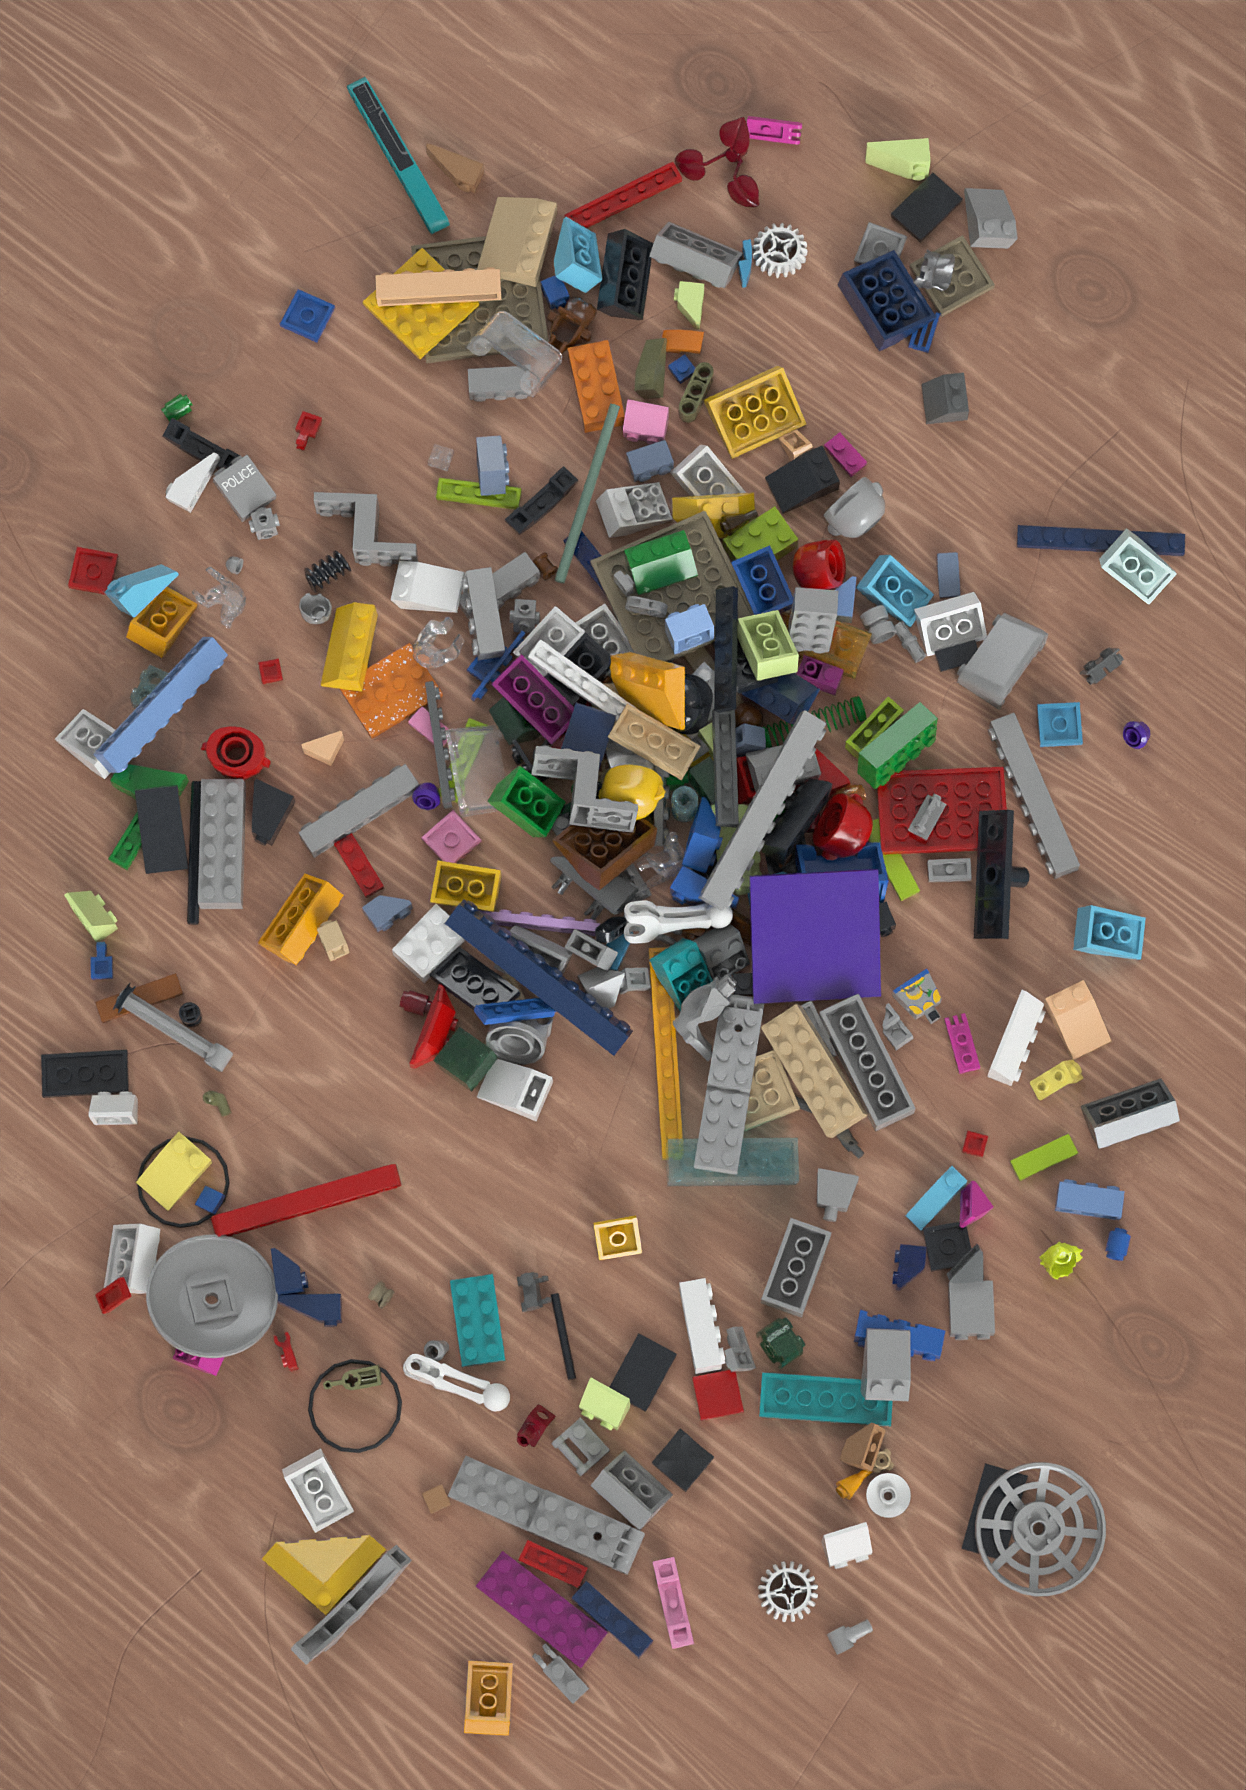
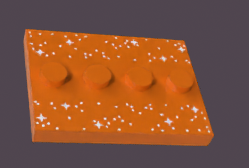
[340,643,443,739]

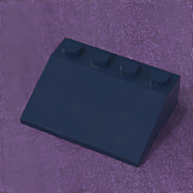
[837,250,936,351]

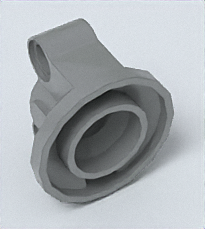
[486,1017,553,1065]

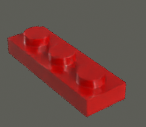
[334,833,384,898]
[518,1540,588,1589]

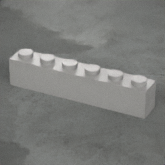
[298,764,420,858]

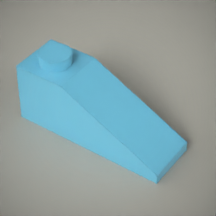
[905,1166,967,1231]

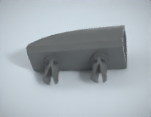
[550,855,639,920]

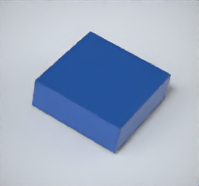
[195,1185,225,1215]

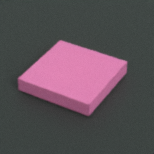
[421,810,482,863]

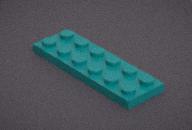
[759,1372,893,1427]

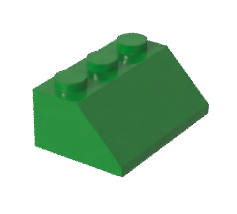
[624,530,698,596]
[487,766,566,837]

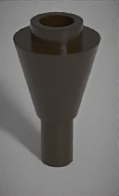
[720,509,758,536]

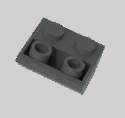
[693,924,750,980]

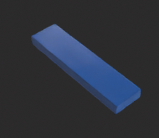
[474,998,556,1025]

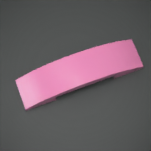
[653,1557,694,1649]

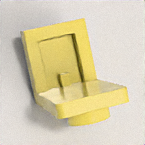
[1030,1060,1084,1100]

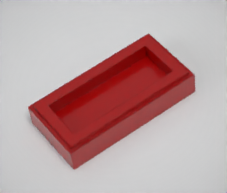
[95,1277,132,1314]

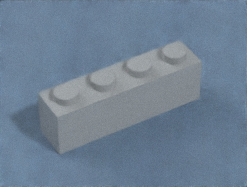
[459,552,540,620]

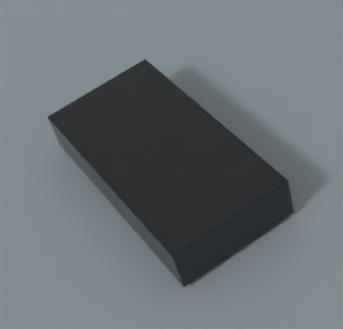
[934,640,978,672]

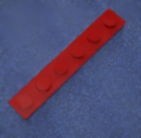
[564,161,682,228]

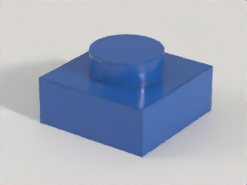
[668,354,695,384]

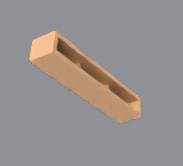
[376,267,502,306]

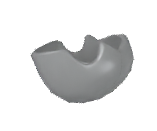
[299,593,332,624]

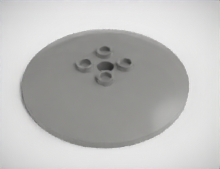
[146,1235,278,1358]

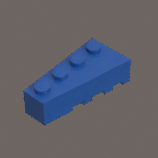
[853,1310,945,1361]

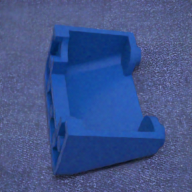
[795,842,889,904]

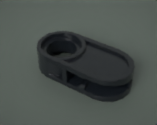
[595,916,627,943]

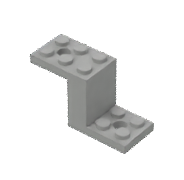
[314,492,418,566]
[531,746,639,833]

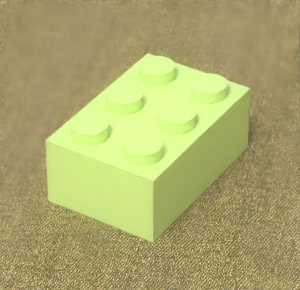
[737,610,799,681]

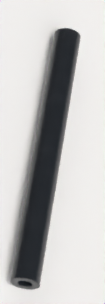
[550,1293,576,1380]

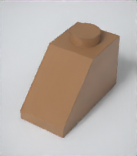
[840,1423,886,1472]

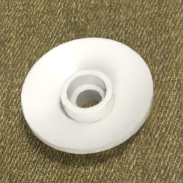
[866,1473,911,1518]

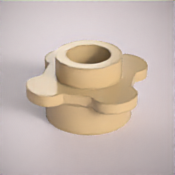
[873,1449,894,1473]

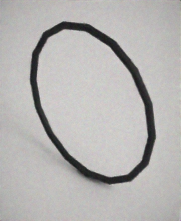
[137,1136,230,1228]
[308,1359,402,1453]

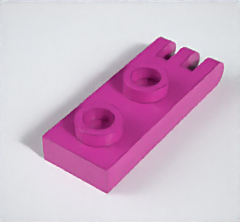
[747,116,802,145]
[944,1013,980,1074]

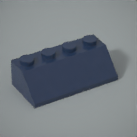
[741,673,820,725]

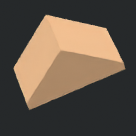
[778,429,813,461]
[301,731,344,766]

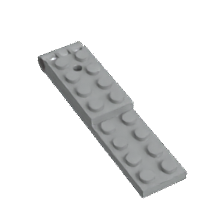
[694,994,764,1175]
[448,1456,645,1575]

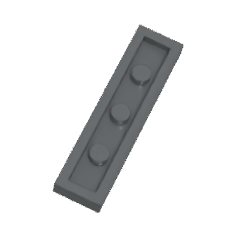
[654,765,670,846]

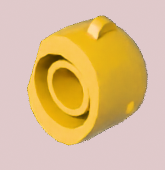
[599,765,666,820]

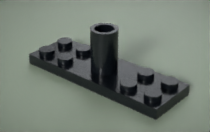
[973,810,1030,939]

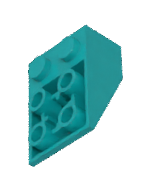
[650,938,713,1012]

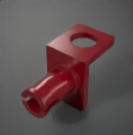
[517,1404,556,1447]

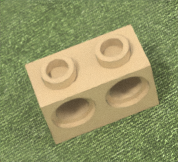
[317,920,350,962]

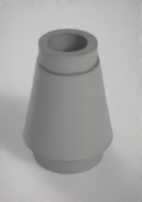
[424,1340,449,1362]

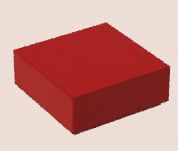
[258,658,283,684]
[962,1130,988,1158]

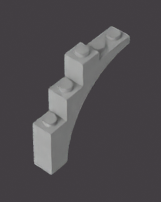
[291,1545,412,1665]

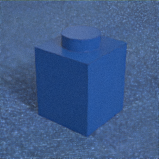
[541,275,570,310]

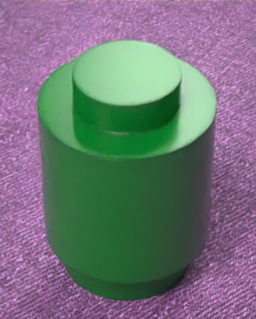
[161,394,193,422]

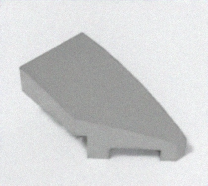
[882,1003,914,1051]

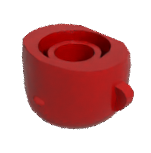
[792,540,846,590]
[201,726,271,779]
[813,793,873,860]

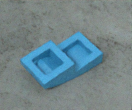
[738,239,752,288]

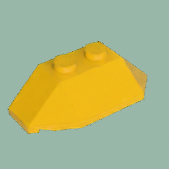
[672,492,755,538]

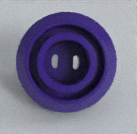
[1123,721,1151,749]
[412,782,441,810]

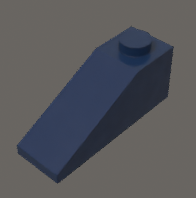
[278,1294,342,1327]

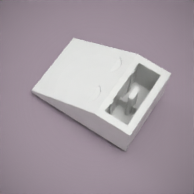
[596,482,673,538]
[477,1058,553,1121]

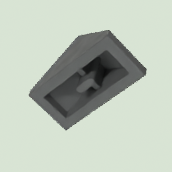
[947,1244,983,1283]

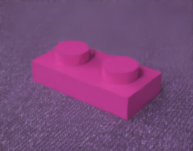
[824,432,867,477]

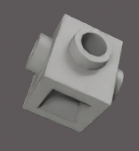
[249,507,280,540]
[510,599,540,633]

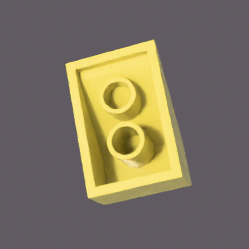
[136,1132,212,1211]

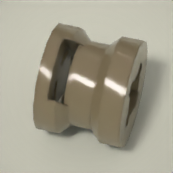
[368,1281,395,1309]

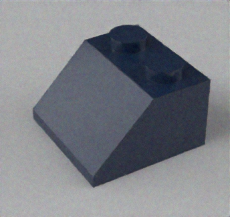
[271,1248,309,1295]

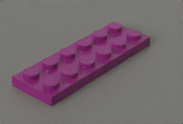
[475,1551,608,1668]

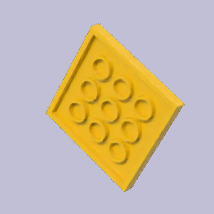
[363,248,479,359]

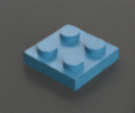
[1037,702,1083,747]

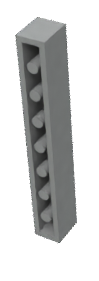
[988,713,1080,879]

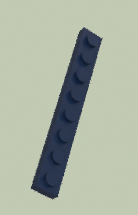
[1017,525,1185,556]

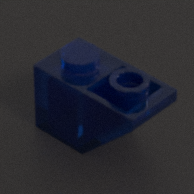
[892,1244,927,1291]

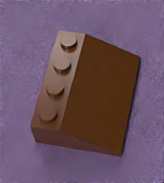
[553,818,657,890]

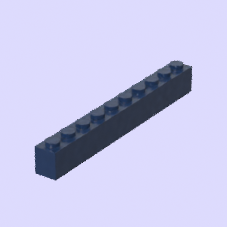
[444,899,633,1056]

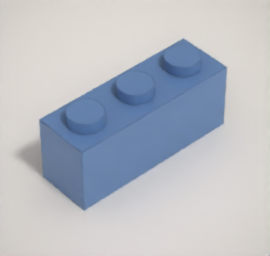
[1055,1179,1125,1220]

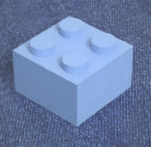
[665,604,714,654]

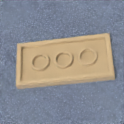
[608,703,701,780]

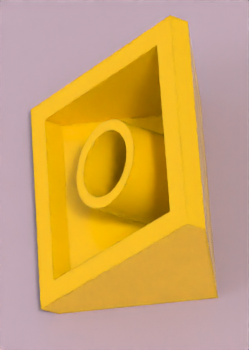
[593,1215,642,1260]

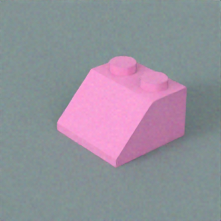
[623,400,669,445]

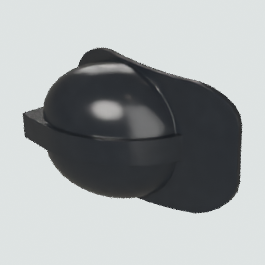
[665,673,713,735]

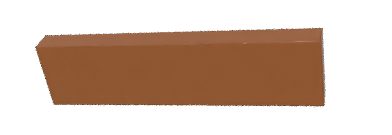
[95,973,183,1023]

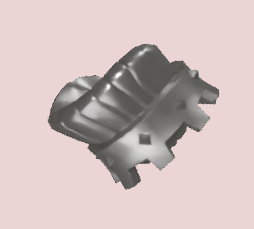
[913,249,955,291]

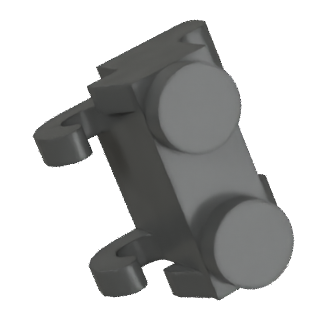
[517,1272,552,1312]

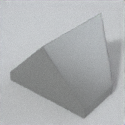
[578,967,625,1009]

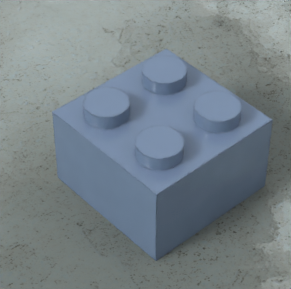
[476,435,509,496]

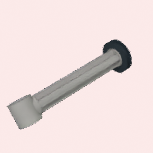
[113,983,233,1072]

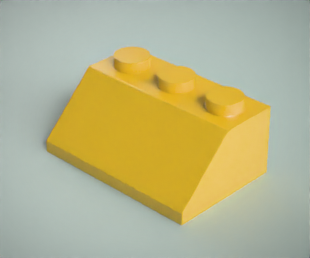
[430,860,502,912]

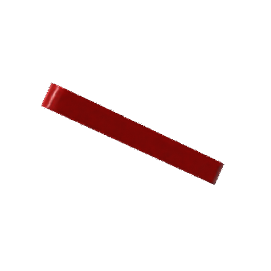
[210,1164,402,1237]

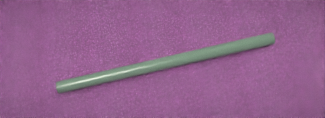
[555,404,620,584]

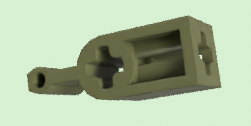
[323,1364,383,1390]

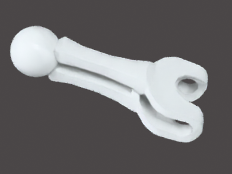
[624,900,733,943]
[403,1354,510,1411]

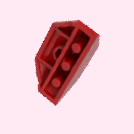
[409,984,459,1069]

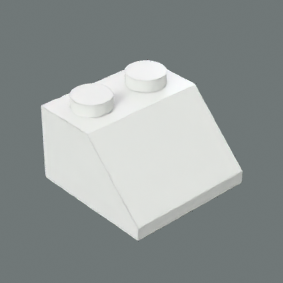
[89,1092,138,1125]

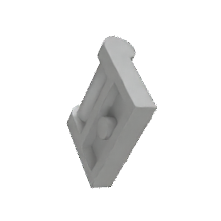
[551,1417,610,1477]

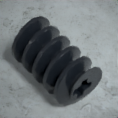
[304,550,351,593]

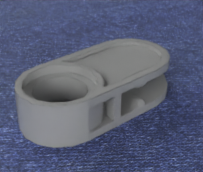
[625,596,668,618]

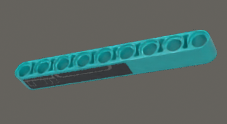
[347,77,450,234]

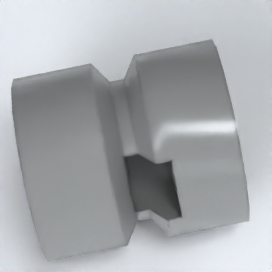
[860,605,897,644]

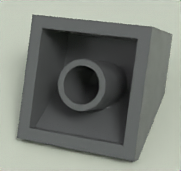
[921,373,969,424]

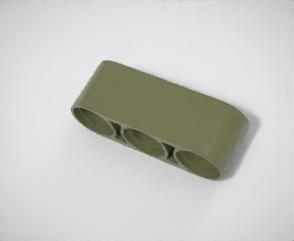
[679,362,714,423]

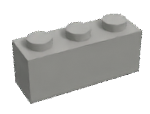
[468,365,532,402]

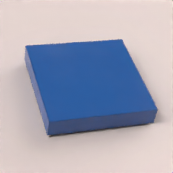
[280,289,335,343]

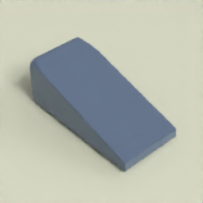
[936,552,960,598]

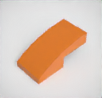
[662,330,704,354]

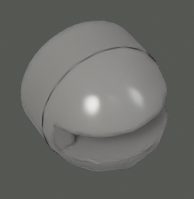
[226,556,243,574]

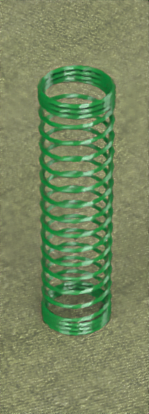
[761,695,867,749]

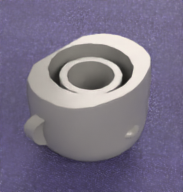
[823,477,885,538]

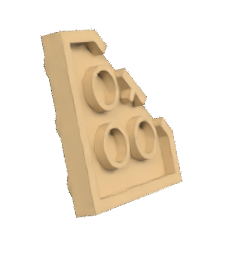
[744,1050,800,1132]

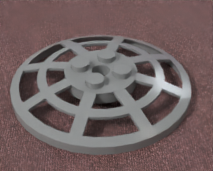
[975,1462,1106,1596]

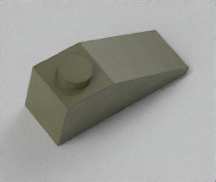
[634,338,667,399]

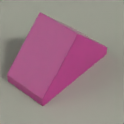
[960,1181,994,1228]

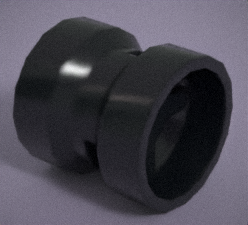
[179,1002,202,1028]

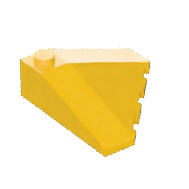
[262,1535,386,1616]

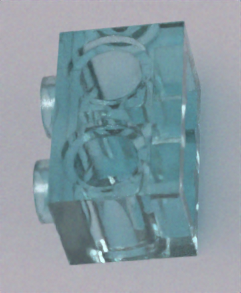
[130,665,169,708]

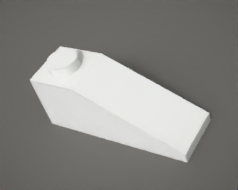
[166,453,221,513]

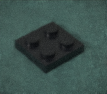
[922,1222,971,1272]

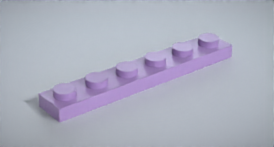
[479,910,600,936]

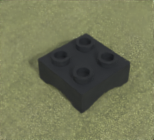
[652,1428,714,1492]

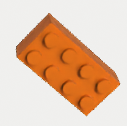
[568,340,625,433]

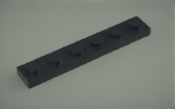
[714,586,738,713]

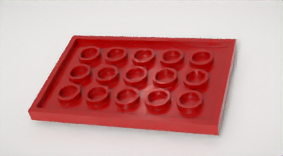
[877,767,1007,855]

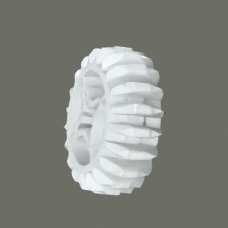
[752,223,808,278]
[758,1561,818,1622]

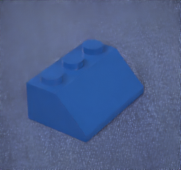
[731,545,793,615]

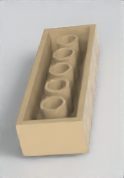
[761,1004,868,1138]

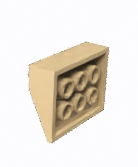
[477,197,557,287]

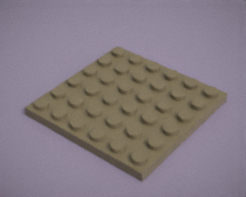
[411,236,549,363]
[591,511,754,662]

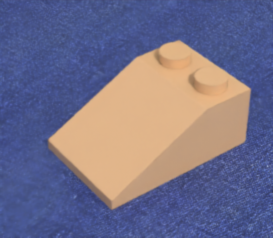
[1044,980,1111,1060]

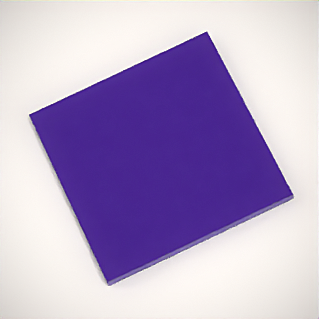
[749,869,881,1004]

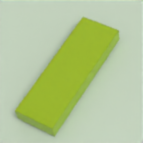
[1010,1134,1078,1181]

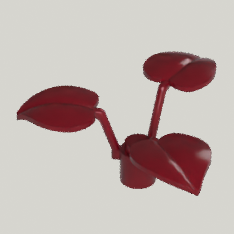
[674,116,760,207]

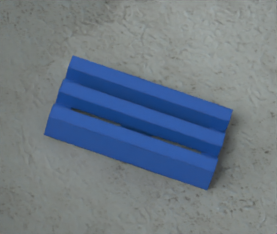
[909,312,940,353]

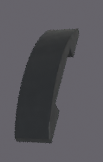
[162,418,240,470]
[505,466,578,535]

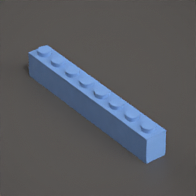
[93,637,228,773]

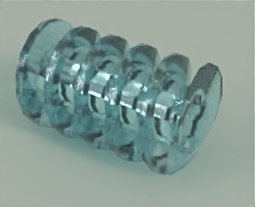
[671,786,698,822]

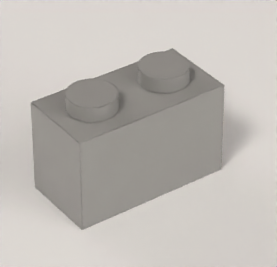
[564,929,618,971]

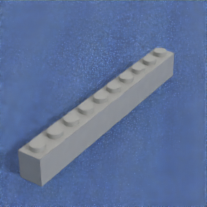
[698,710,826,910]

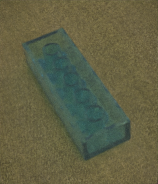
[666,1138,799,1186]

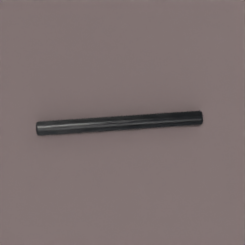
[187,781,201,925]

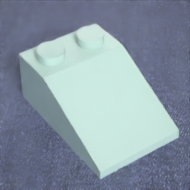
[1099,528,1177,604]

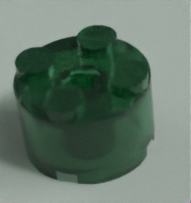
[756,1317,806,1369]

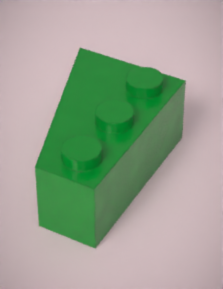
[110,764,189,799]

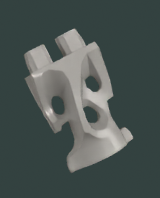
[672,973,737,1061]

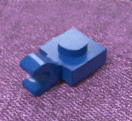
[90,942,113,980]

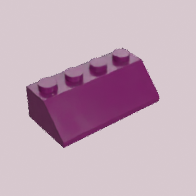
[491,654,574,745]

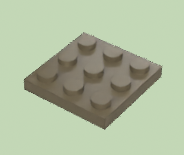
[910,235,995,317]

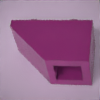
[797,655,844,696]

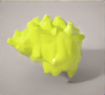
[1039,1242,1083,1279]

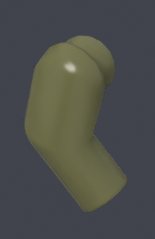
[203,1091,231,1117]

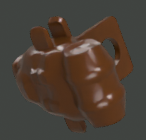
[546,296,597,358]

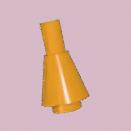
[836,1469,873,1500]

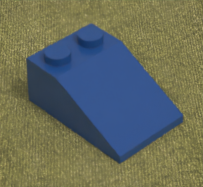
[682,797,723,873]
[670,866,739,909]

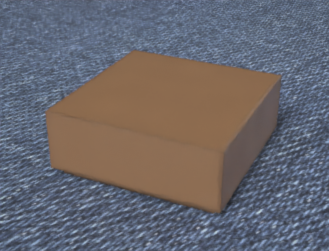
[422,1484,451,1514]

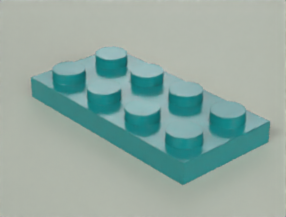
[450,1274,506,1367]

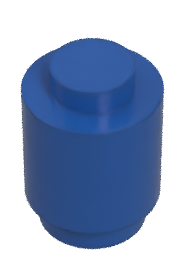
[1105,1228,1131,1261]

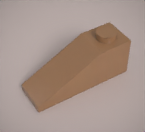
[426,143,485,193]

